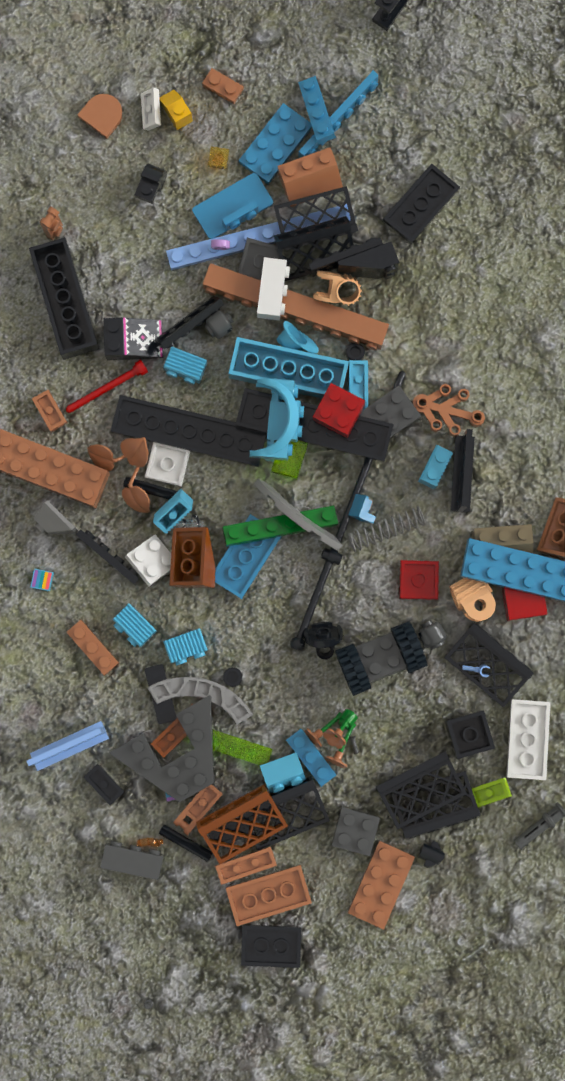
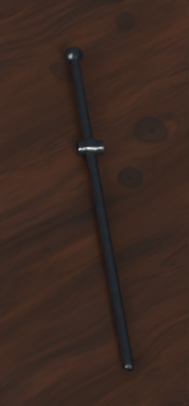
[290,371,406,651]

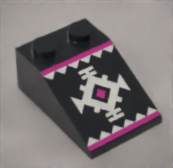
[103,317,164,361]

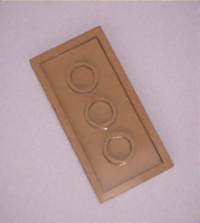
[348,840,415,930]
[226,864,312,926]

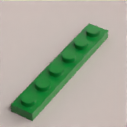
[222,505,339,547]

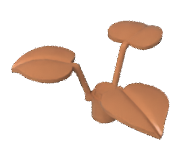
[87,437,150,513]

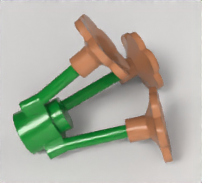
[305,709,358,768]

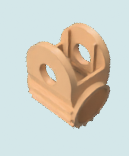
[313,271,362,306]
[449,578,496,622]

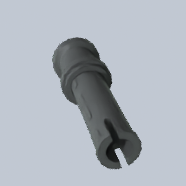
[514,802,565,850]

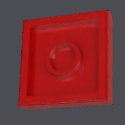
[399,560,439,600]

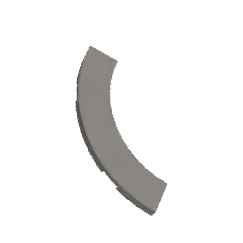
[254,478,342,550]
[147,677,253,725]

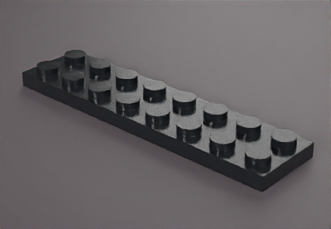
[235,388,394,462]
[111,395,267,468]

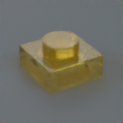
[208,146,230,170]

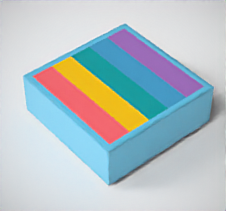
[30,569,54,591]

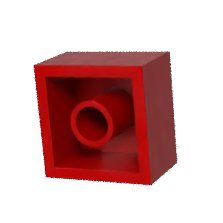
[313,383,365,438]

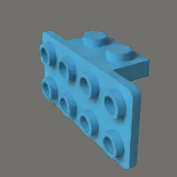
[192,173,273,239]

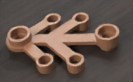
[412,384,485,437]

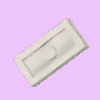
[141,88,161,131]

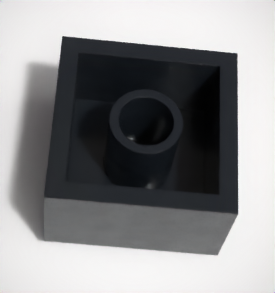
[444,710,495,759]

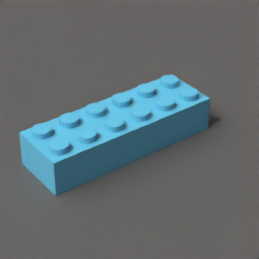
[228,337,349,399]

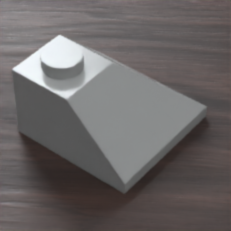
[34,500,79,534]

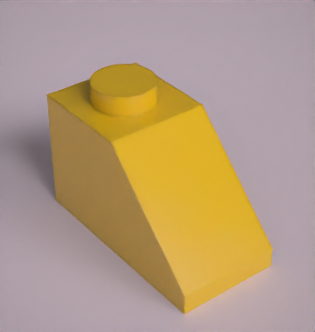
[159,90,193,130]

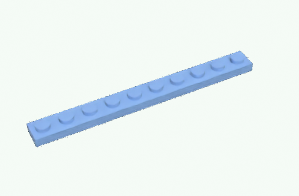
[166,204,351,270]

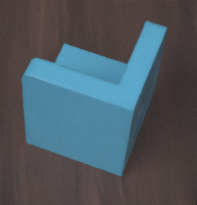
[348,494,376,523]

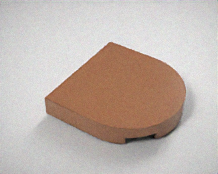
[78,94,122,139]

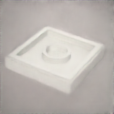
[144,442,191,487]

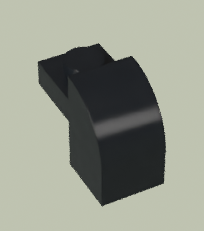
[134,163,167,204]

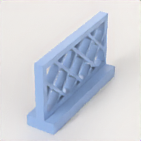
[27,721,109,771]

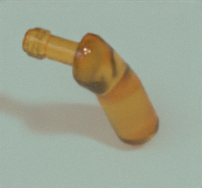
[137,838,163,847]

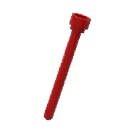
[66,359,148,413]

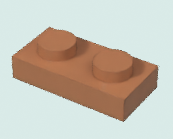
[202,68,244,104]
[32,390,67,432]

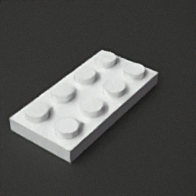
[506,699,551,780]

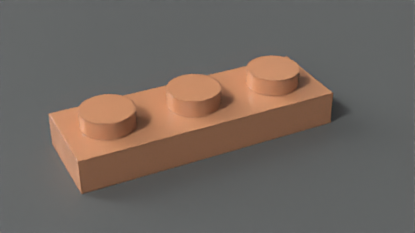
[66,620,119,676]
[215,846,277,885]

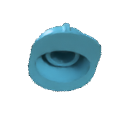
[276,321,319,354]

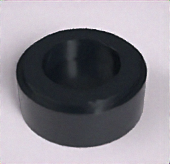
[346,343,365,360]
[223,667,243,687]

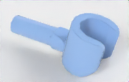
[462,664,490,677]

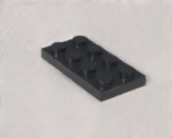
[383,163,460,244]

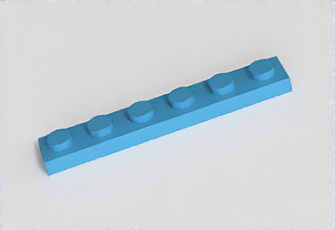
[298,70,379,158]

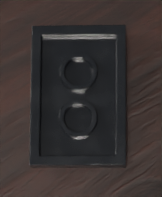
[241,924,301,968]

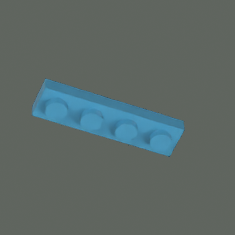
[298,76,336,145]

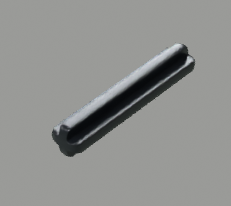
[123,477,178,500]
[159,825,213,861]

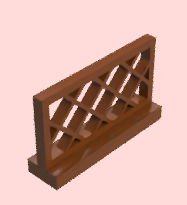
[196,784,288,864]

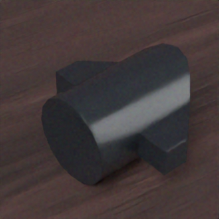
[418,841,445,868]

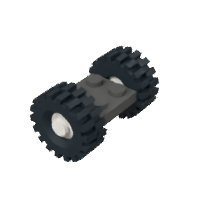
[335,621,428,696]

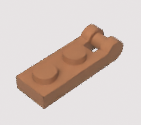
[40,206,63,240]
[173,784,223,836]

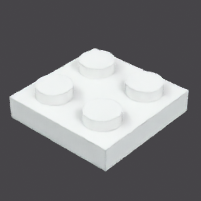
[125,534,171,587]

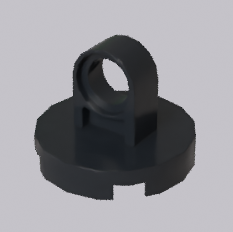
[304,622,343,660]

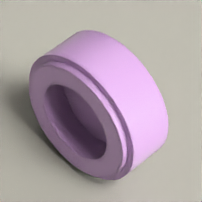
[211,239,230,250]

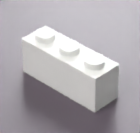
[257,257,290,321]

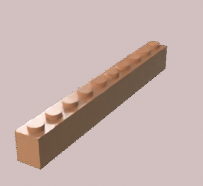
[203,263,389,350]

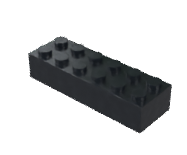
[29,237,100,360]

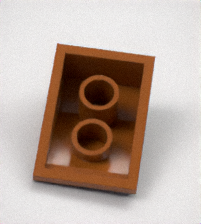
[169,527,216,588]

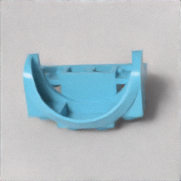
[249,378,304,462]

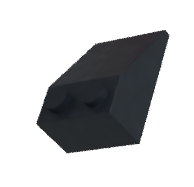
[336,242,400,279]

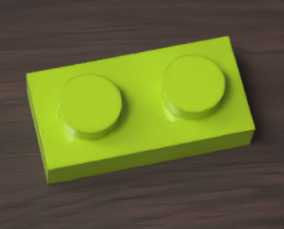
[472,778,512,808]

